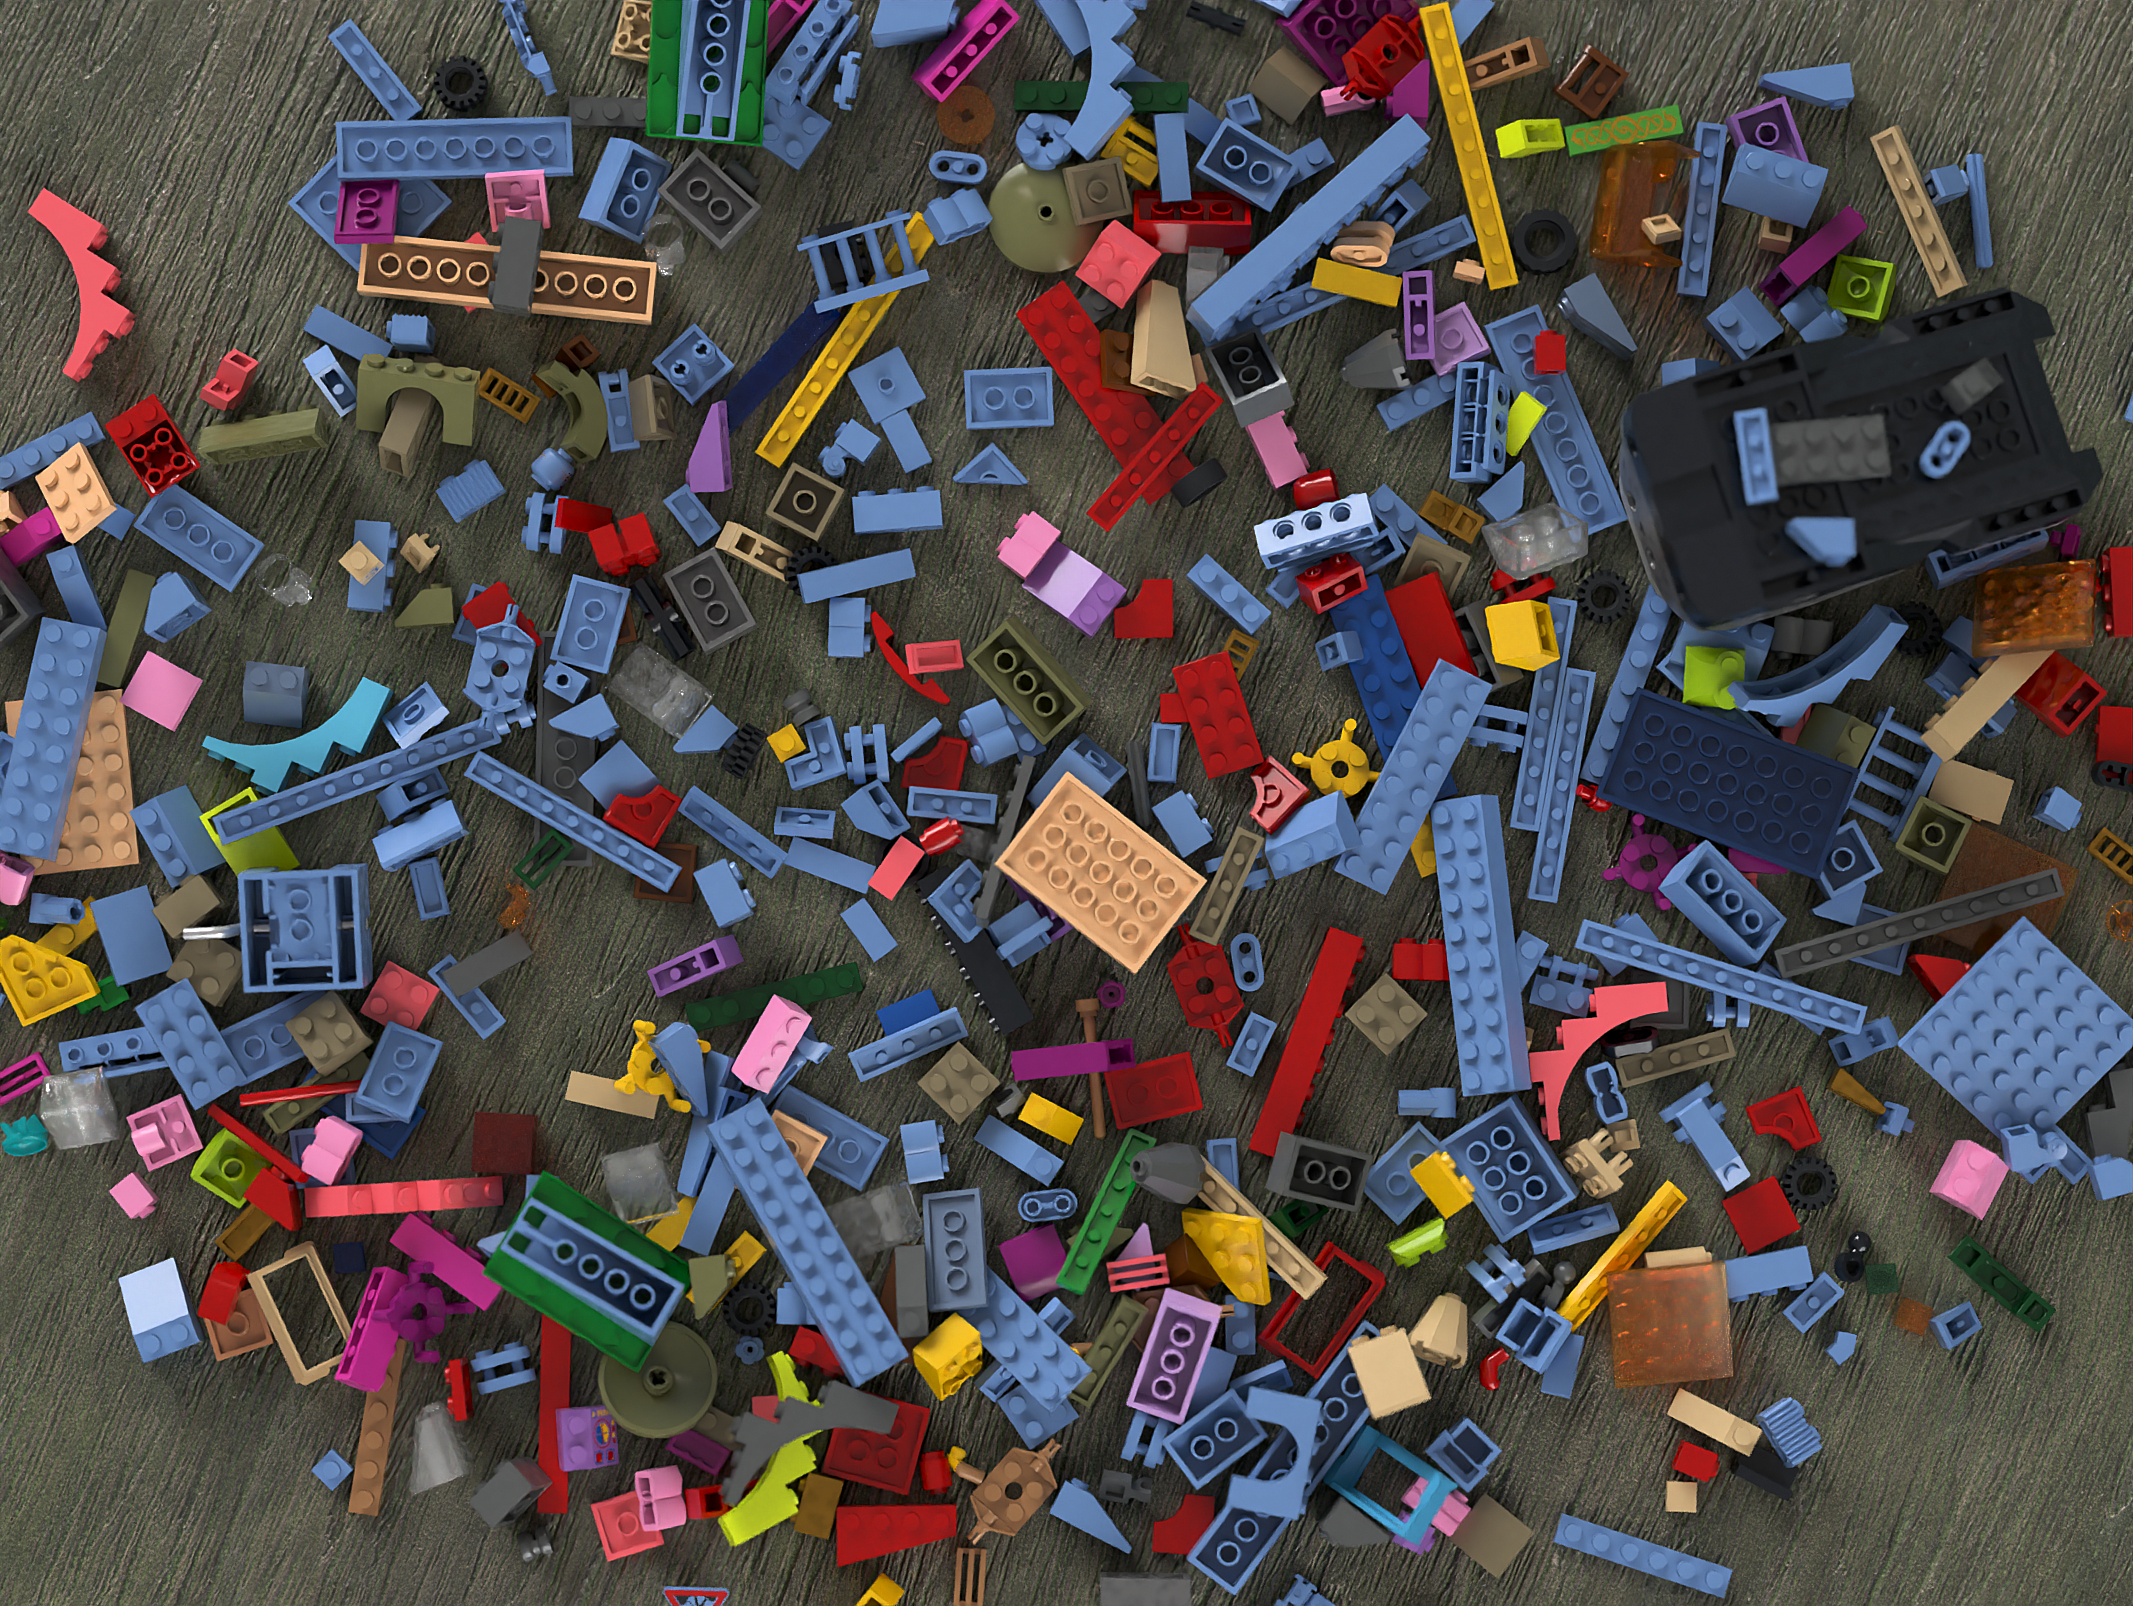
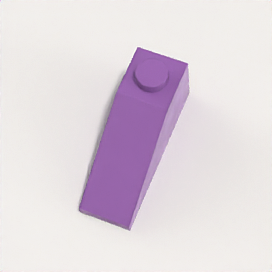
[1403,270,1435,360]
[686,400,733,493]
[647,934,744,998]

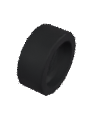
[1171,458,1228,508]
[875,832,931,888]

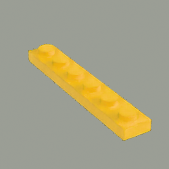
[1555,1180,1688,1333]

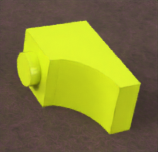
[1495,119,1566,158]

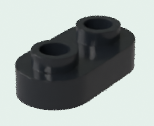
[1599,1026,1660,1059]

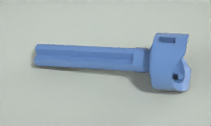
[747,1024,834,1108]

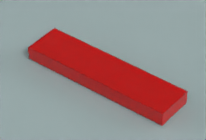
[207,1103,311,1183]

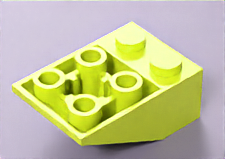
[199,787,300,878]

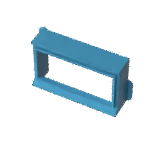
[1323,1423,1459,1546]

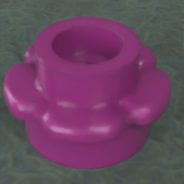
[1097,980,1126,1009]

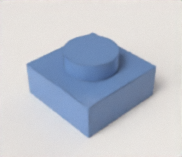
[311,1448,354,1491]

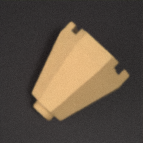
[1407,1292,1468,1369]

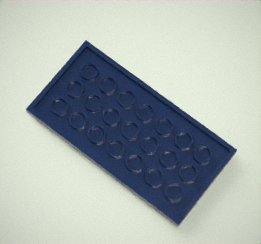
[1595,687,1861,881]

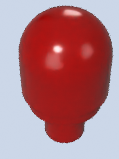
[1575,784,1612,812]

